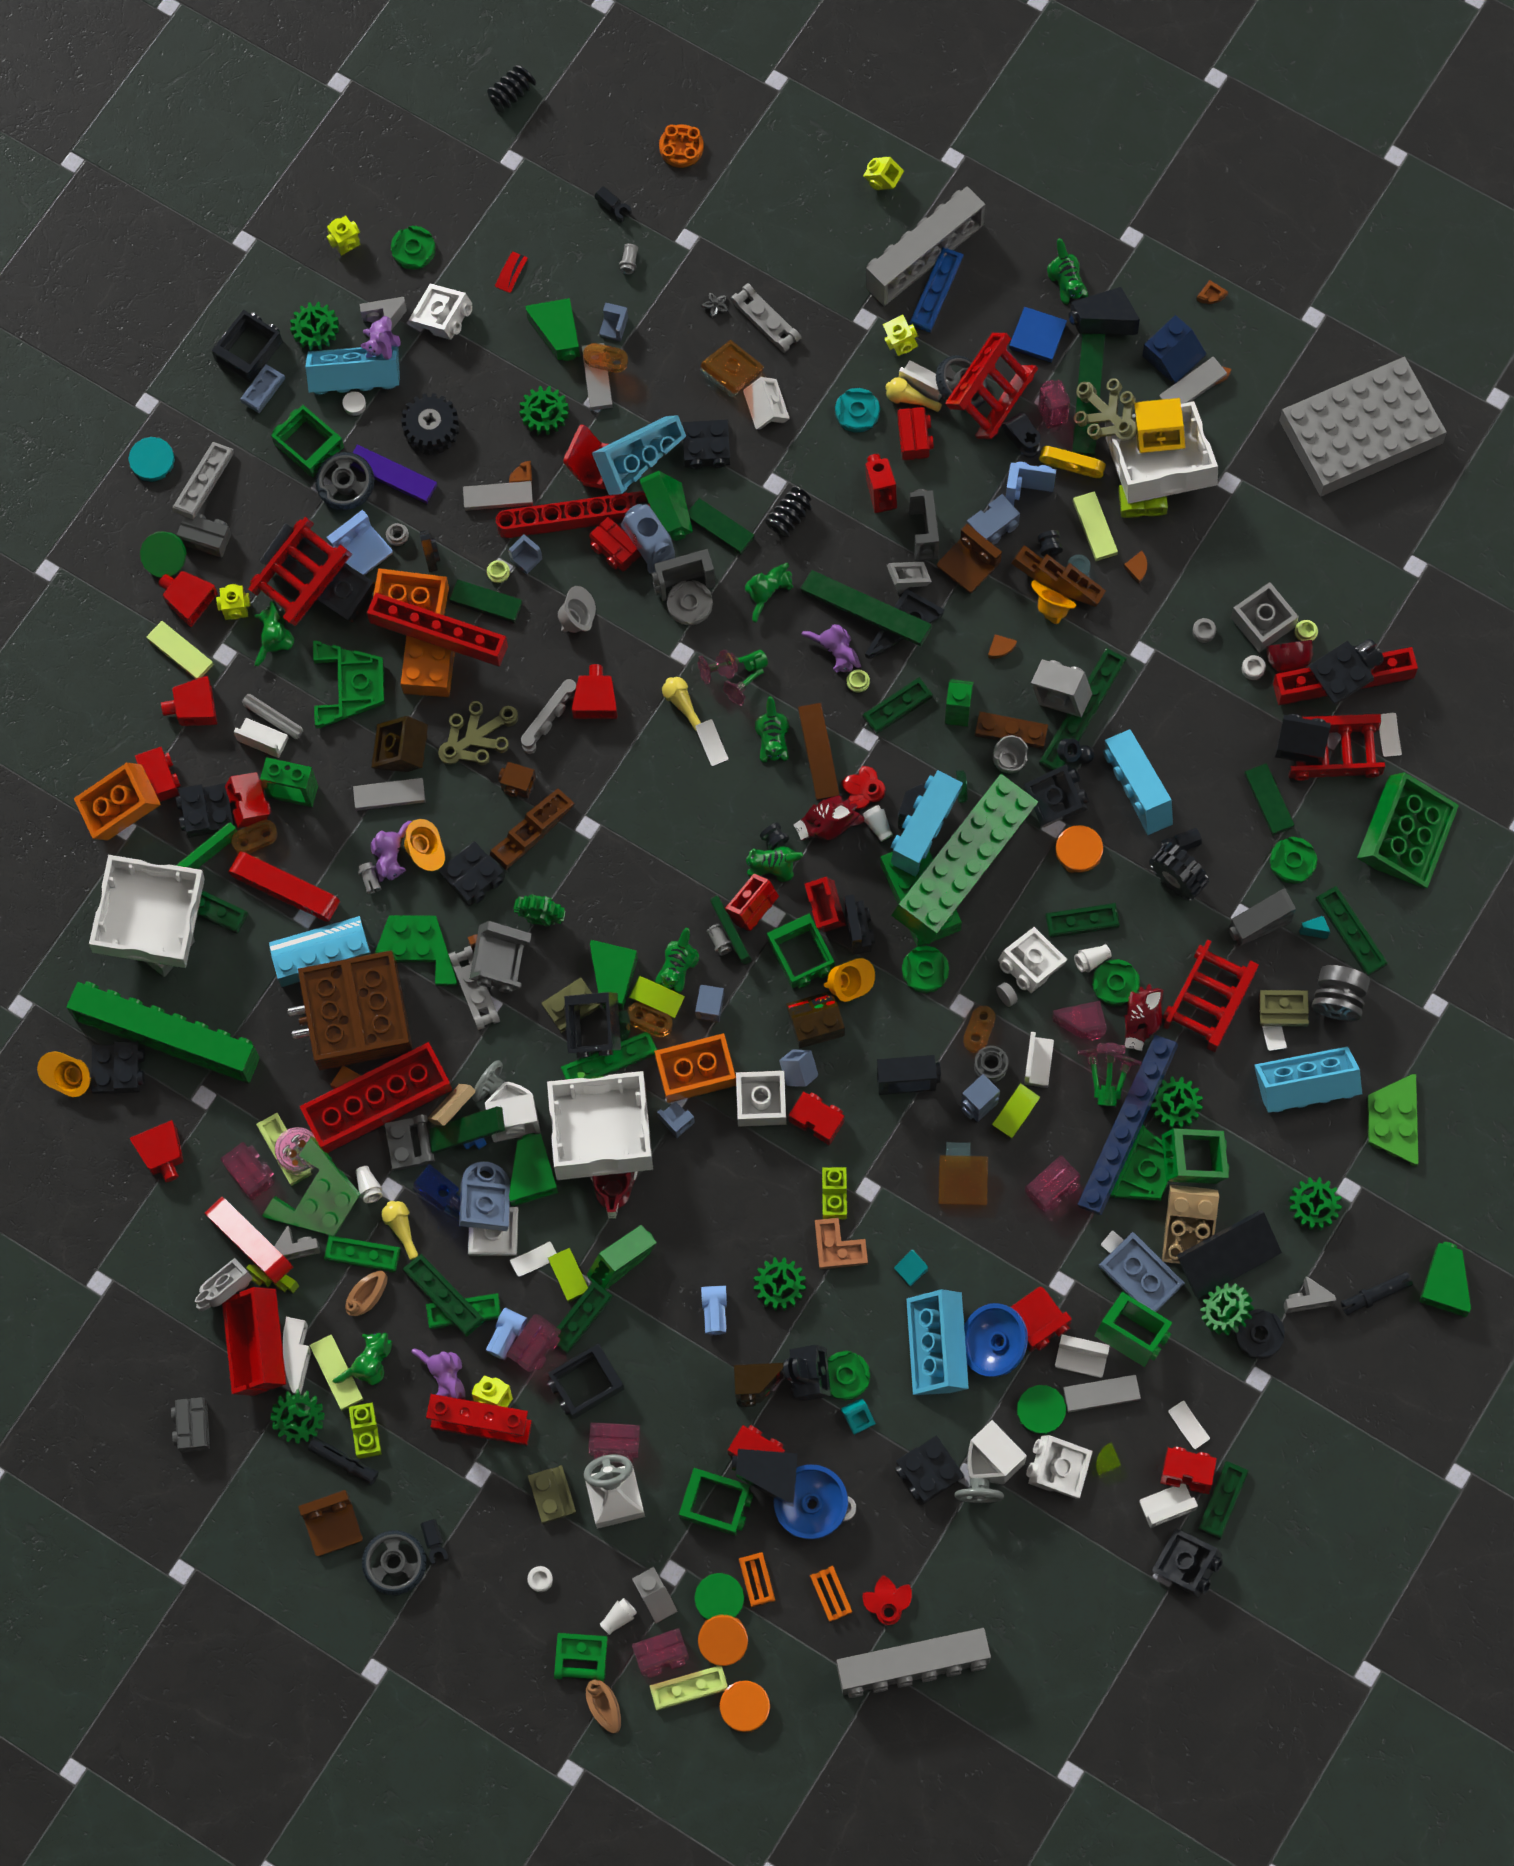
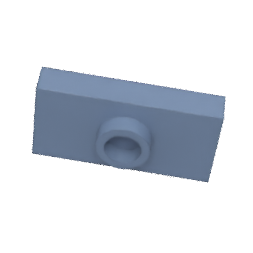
[240,365,285,414]

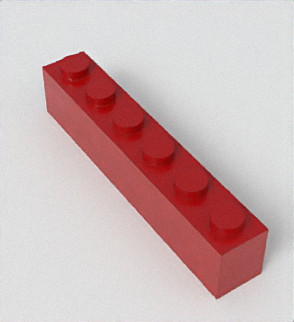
[367,592,508,667]
[1273,647,1418,705]

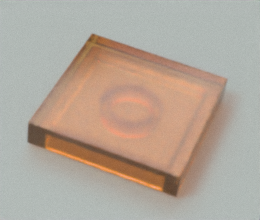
[701,340,764,394]
[938,1155,988,1205]

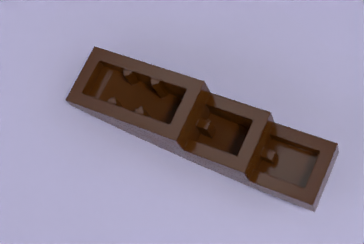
[1011,545,1106,607]
[798,703,839,799]
[489,789,575,870]

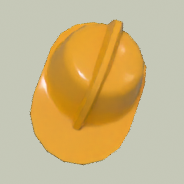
[1031,580,1076,624]
[404,819,445,871]
[824,958,875,1002]
[37,1051,91,1097]

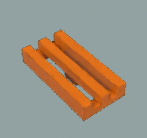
[739,1552,775,1608]
[810,1566,852,1622]

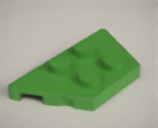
[1367,1074,1418,1166]

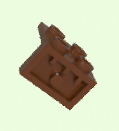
[937,524,1002,593]
[298,1490,363,1557]

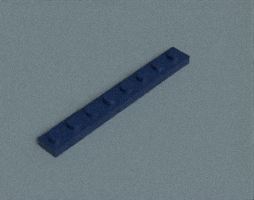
[1077,1035,1178,1215]

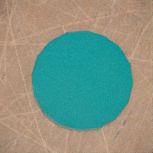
[835,388,880,433]
[128,437,175,482]

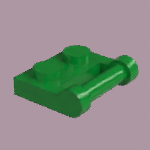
[554,1633,608,1682]

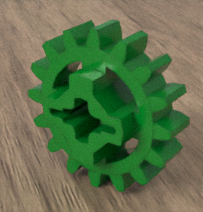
[290,302,340,351]
[519,386,569,435]
[513,894,566,926]
[1150,1077,1203,1129]
[1289,1177,1342,1230]
[754,1257,806,1311]
[1200,1283,1254,1335]
[271,1389,324,1444]

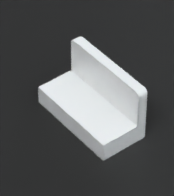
[899,360,948,402]
[743,377,790,429]
[234,718,289,758]
[1024,1032,1054,1088]
[1055,1334,1110,1378]
[1139,1483,1198,1528]

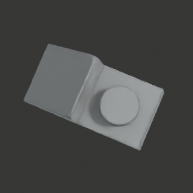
[359,297,407,330]
[887,562,932,595]
[274,1226,321,1260]
[1284,1277,1336,1314]
[632,1567,678,1623]

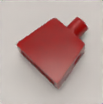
[865,454,897,513]
[159,571,218,627]
[572,664,618,719]
[161,676,218,726]
[130,1120,184,1182]

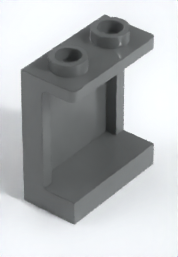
[909,489,939,561]
[651,549,715,601]
[469,921,531,993]

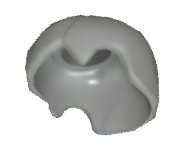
[993,735,1028,774]

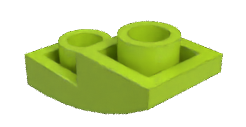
[629,976,685,1018]
[992,1083,1040,1138]
[822,1167,847,1219]
[246,1264,299,1293]
[349,1402,382,1459]

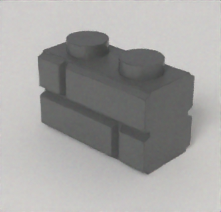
[176,513,231,558]
[171,1397,210,1453]

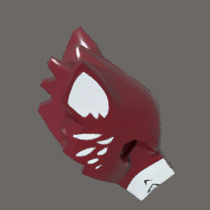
[794,796,865,841]
[1124,984,1164,1051]
[590,1171,639,1220]

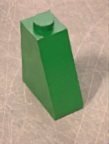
[525,298,580,361]
[640,471,693,541]
[945,679,974,727]
[590,940,638,1010]
[509,1133,558,1207]
[586,1225,657,1290]
[1419,1242,1471,1317]

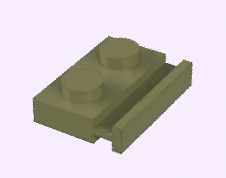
[542,978,600,1033]
[1259,990,1309,1026]
[528,1465,576,1524]

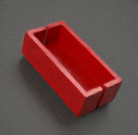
[222,1287,286,1396]

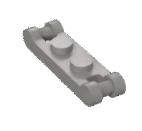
[730,283,801,353]
[521,679,576,754]
[448,946,500,1030]

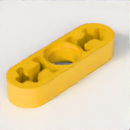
[1039,446,1106,478]

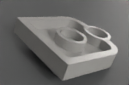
[195,1258,253,1311]

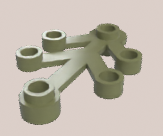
[1074,378,1137,441]
[439,701,518,765]

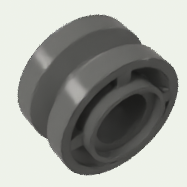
[974,1046,1008,1083]

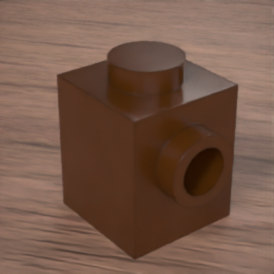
[498,762,536,798]

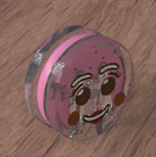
[275,1127,315,1175]

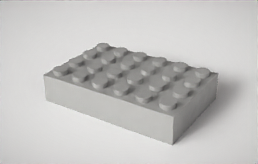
[1279,356,1447,497]

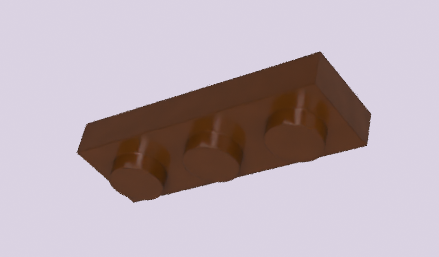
[975,712,1048,749]

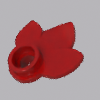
[841,766,886,809]
[863,1575,912,1625]

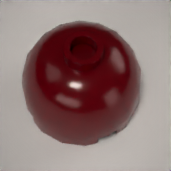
[1266,640,1313,672]

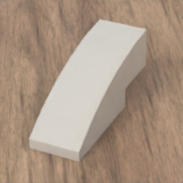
[283,1317,312,1395]

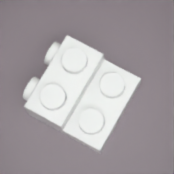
[409,284,473,340]
[998,927,1068,993]
[1027,1435,1092,1499]

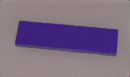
[350,444,438,504]

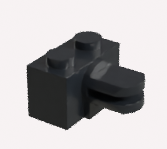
[783,1345,831,1401]

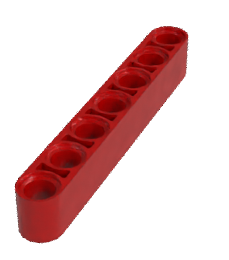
[496,491,650,538]

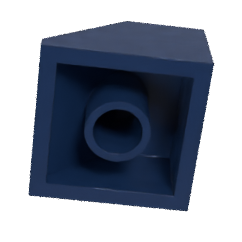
[1142,315,1207,384]

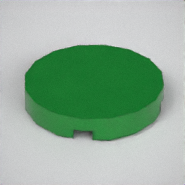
[391,226,436,270]
[140,531,186,577]
[1270,837,1318,884]
[902,946,949,993]
[1092,959,1140,1007]
[828,1351,870,1401]
[1017,1385,1066,1435]
[695,1573,744,1620]

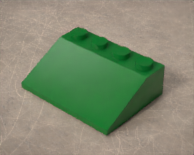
[1357,772,1459,888]

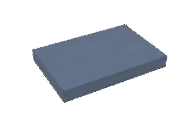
[1098,1232,1185,1312]

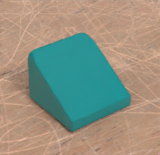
[1299,916,1330,939]
[894,1250,928,1286]
[841,1398,876,1435]

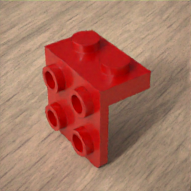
[563,425,609,489]
[1011,1287,1072,1352]

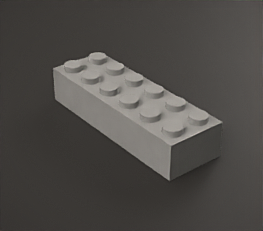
[866,186,985,306]
[836,1628,991,1698]

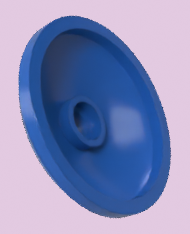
[964,1303,1028,1377]
[774,1465,848,1539]

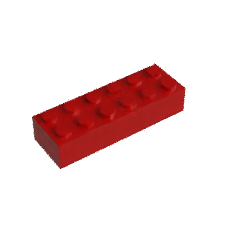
[299,1042,452,1153]

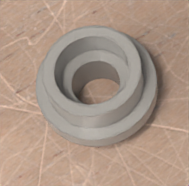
[386,523,409,546]

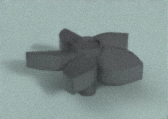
[701,293,728,318]

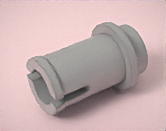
[619,244,638,274]
[358,862,381,894]
[707,924,732,956]

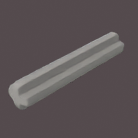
[242,694,303,739]

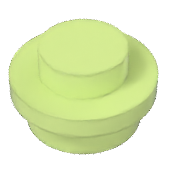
[487,560,510,583]
[1294,620,1318,641]
[847,670,870,693]

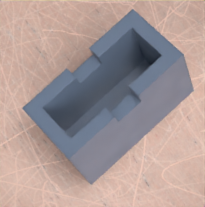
[967,494,1020,545]
[961,1074,1000,1122]

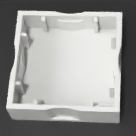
[1105,401,1218,504]
[89,855,205,968]
[547,1071,653,1180]

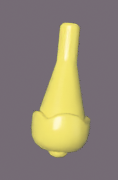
[885,377,942,412]
[662,677,701,731]
[381,1201,418,1260]

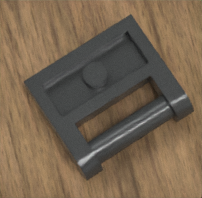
[384,1115,435,1171]

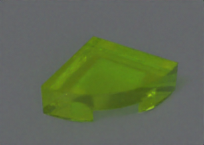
[1096,1442,1121,1475]

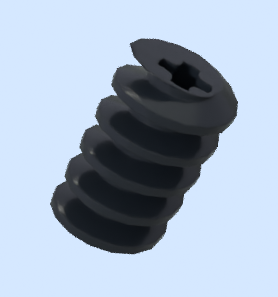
[487,65,536,113]
[764,486,812,537]

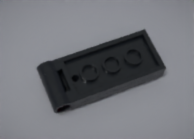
[260,523,376,623]

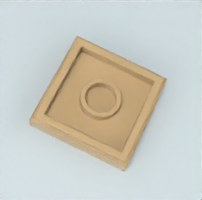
[428,1084,476,1126]

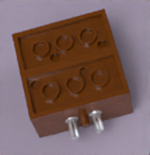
[288,950,413,1070]

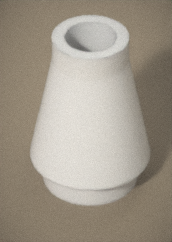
[863,805,893,842]
[1074,944,1111,972]
[355,1166,383,1203]
[600,1598,637,1635]

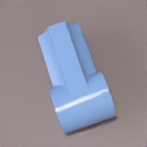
[701,1286,727,1335]
[486,1308,527,1360]

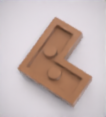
[815,1218,868,1269]

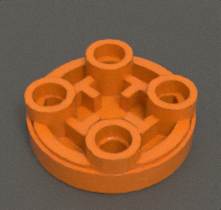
[659,124,704,168]
[1056,825,1103,873]
[698,1615,748,1666]
[720,1681,770,1732]

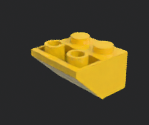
[1134,398,1185,453]

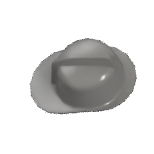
[558,586,596,633]

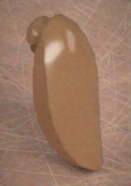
[345,1271,388,1316]
[586,1680,621,1734]

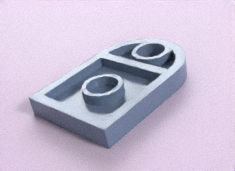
[459,1162,510,1231]

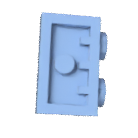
[1006,462,1056,506]
[326,510,393,575]

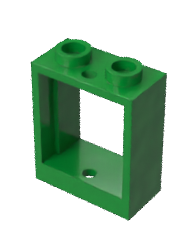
[271,405,344,478]
[260,757,318,807]
[767,913,835,989]
[1162,1128,1229,1184]
[1094,1292,1172,1367]
[679,1468,754,1536]

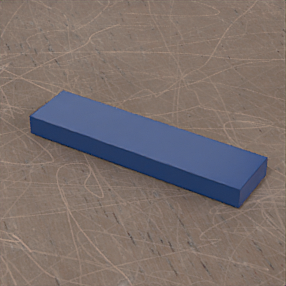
[910,247,964,333]

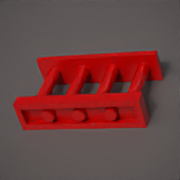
[945,333,1038,439]
[248,517,352,626]
[1289,714,1385,781]
[1162,939,1259,1052]
[426,1394,532,1446]

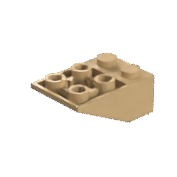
[1162,1184,1219,1264]

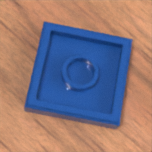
[1009,307,1067,363]

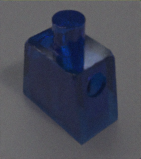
[413,1164,460,1215]

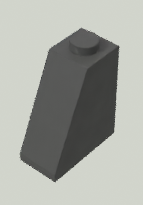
[1229,888,1296,946]

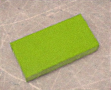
[548,1248,588,1302]

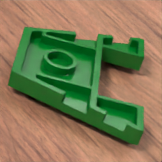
[313,641,385,728]
[374,915,457,986]
[1110,1125,1169,1201]
[262,1137,361,1236]

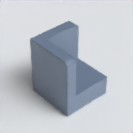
[600,303,628,341]
[508,534,542,574]
[695,985,724,1022]
[779,1050,818,1087]
[657,1102,695,1138]

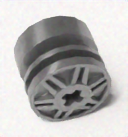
[1312,965,1370,1021]

